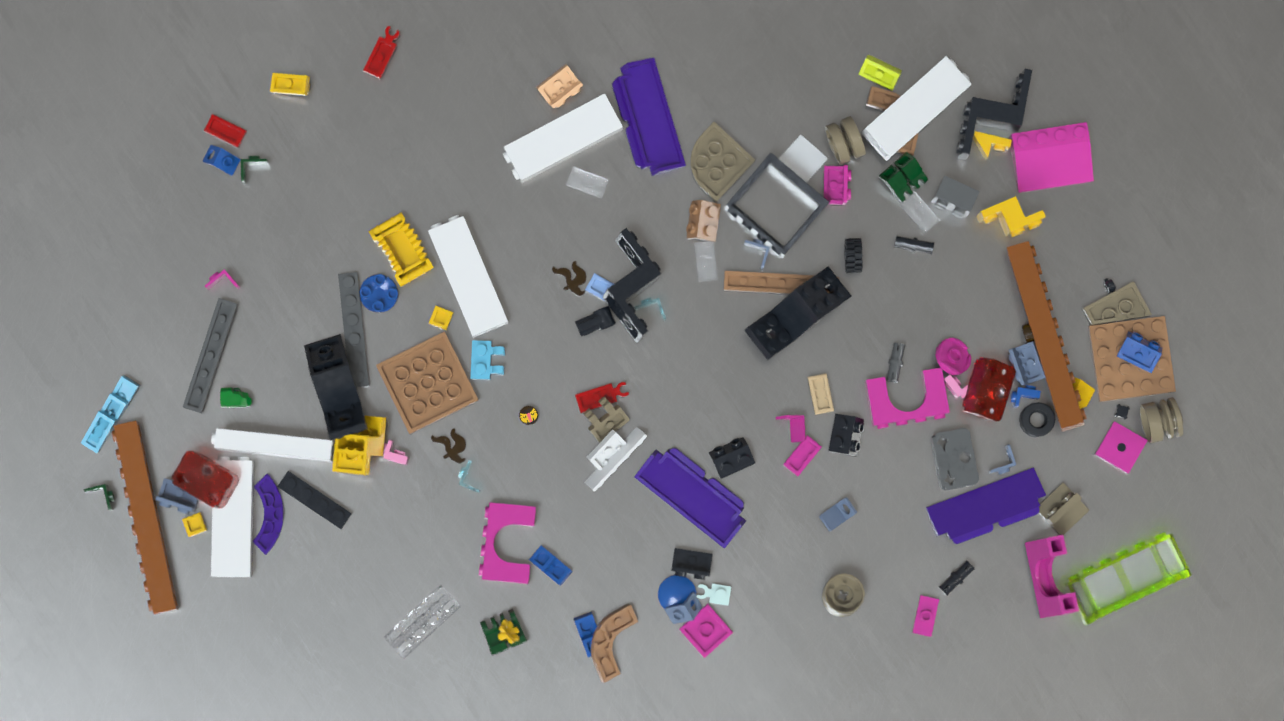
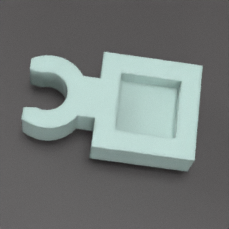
[696,584,731,606]

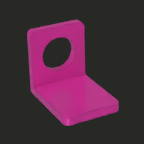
[205,269,240,290]
[776,415,806,443]

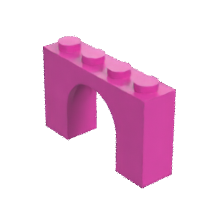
[865,368,950,429]
[479,502,536,584]
[1025,535,1079,619]

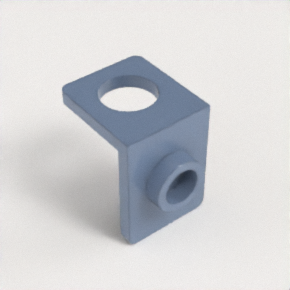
[744,239,770,270]
[989,444,1016,475]
[819,497,857,531]
[665,592,702,624]

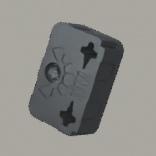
[931,428,979,490]

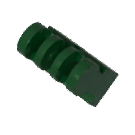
[879,152,928,203]
[480,609,527,656]

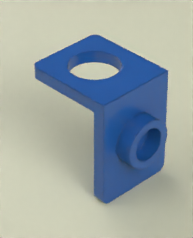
[203,145,240,176]

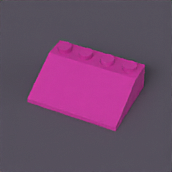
[1009,122,1094,193]

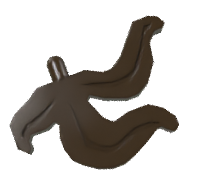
[552,261,586,296]
[431,429,466,464]

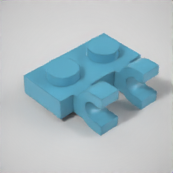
[470,340,505,380]

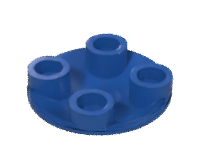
[360,274,398,313]
[658,575,696,609]

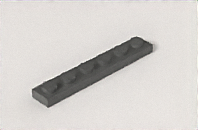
[338,272,369,388]
[183,298,238,414]

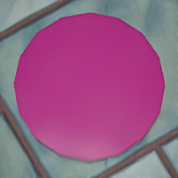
[935,338,971,375]

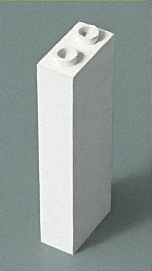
[861,56,971,161]
[502,94,623,183]
[428,215,508,338]
[212,428,335,462]
[211,457,254,577]

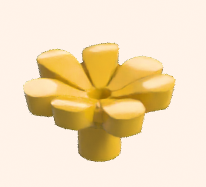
[498,619,520,644]

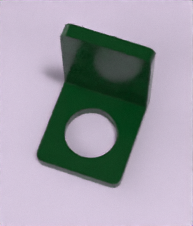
[241,156,268,184]
[84,484,115,511]

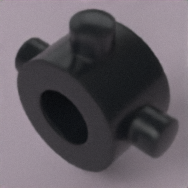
[1104,278,1116,293]
[1114,404,1130,420]

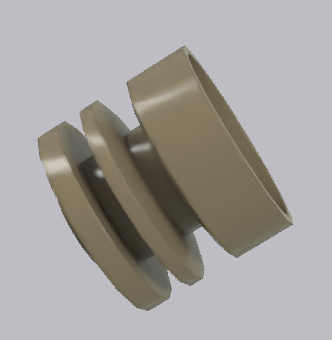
[1140,397,1183,444]
[822,573,865,617]

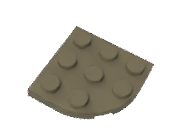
[690,122,756,202]

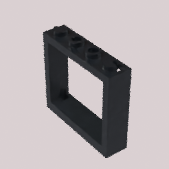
[726,153,830,255]

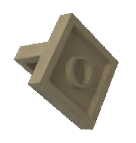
[1039,482,1090,535]

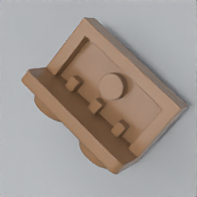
[686,200,721,242]

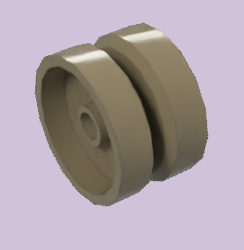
[825,116,866,165]

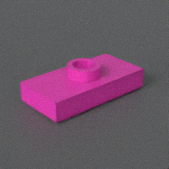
[783,435,822,477]
[912,595,939,637]

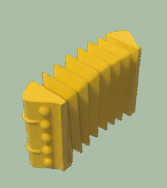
[368,212,434,287]

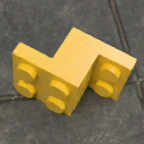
[976,196,1046,238]
[332,415,386,475]

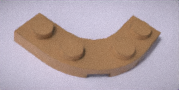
[866,86,919,156]
[591,604,638,683]

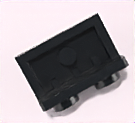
[828,414,864,457]
[709,437,755,479]
[671,548,713,580]

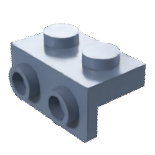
[1009,341,1045,386]
[155,478,201,514]

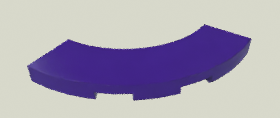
[252,474,284,555]

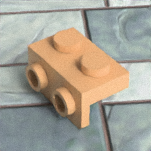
[536,64,583,108]

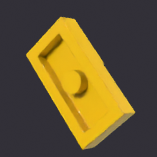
[270,73,310,96]

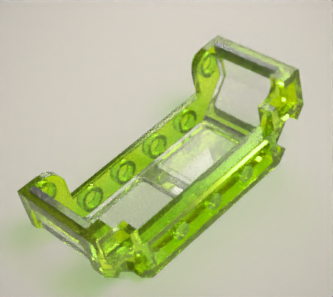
[1064,532,1192,625]

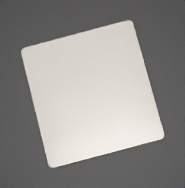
[779,135,828,182]

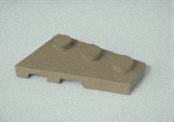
[1082,281,1152,325]

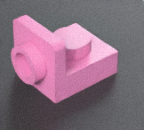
[944,375,973,399]
[383,440,409,465]

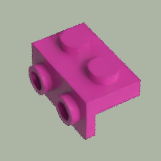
[823,165,851,205]

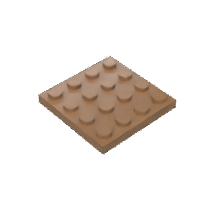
[1088,316,1176,402]
[376,331,479,434]

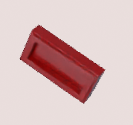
[204,114,247,148]

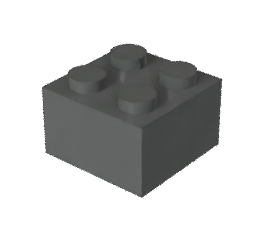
[932,176,980,218]

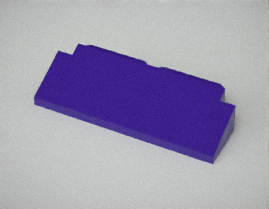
[612,57,686,176]
[634,448,746,549]
[926,467,1047,544]

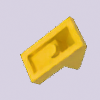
[973,131,1012,160]

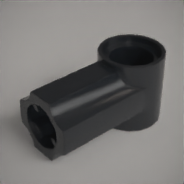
[575,306,616,337]

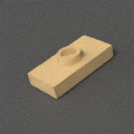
[807,373,834,415]

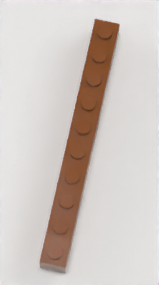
[1006,241,1087,432]
[112,421,179,615]

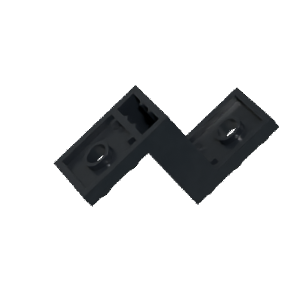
[956,69,1032,160]
[602,228,661,343]
[744,266,852,360]
[304,334,367,440]

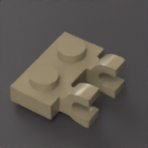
[583,397,630,443]

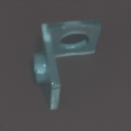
[634,298,666,321]
[458,461,481,494]

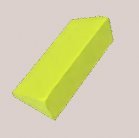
[858,54,902,91]

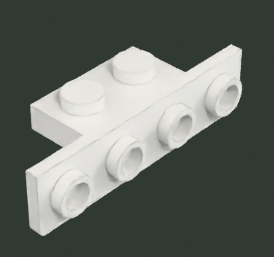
[584,427,647,491]

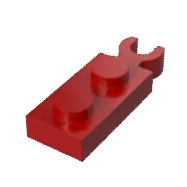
[363,26,400,79]
[575,382,629,413]

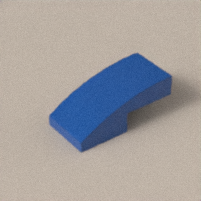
[529,545,573,586]
[573,612,597,657]

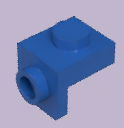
[1010,385,1041,408]

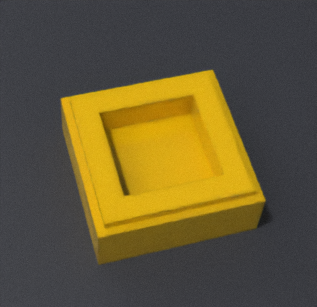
[429,305,454,331]
[182,512,207,537]

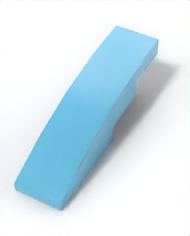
[81,375,140,453]

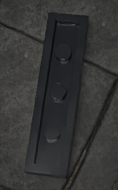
[277,471,352,530]

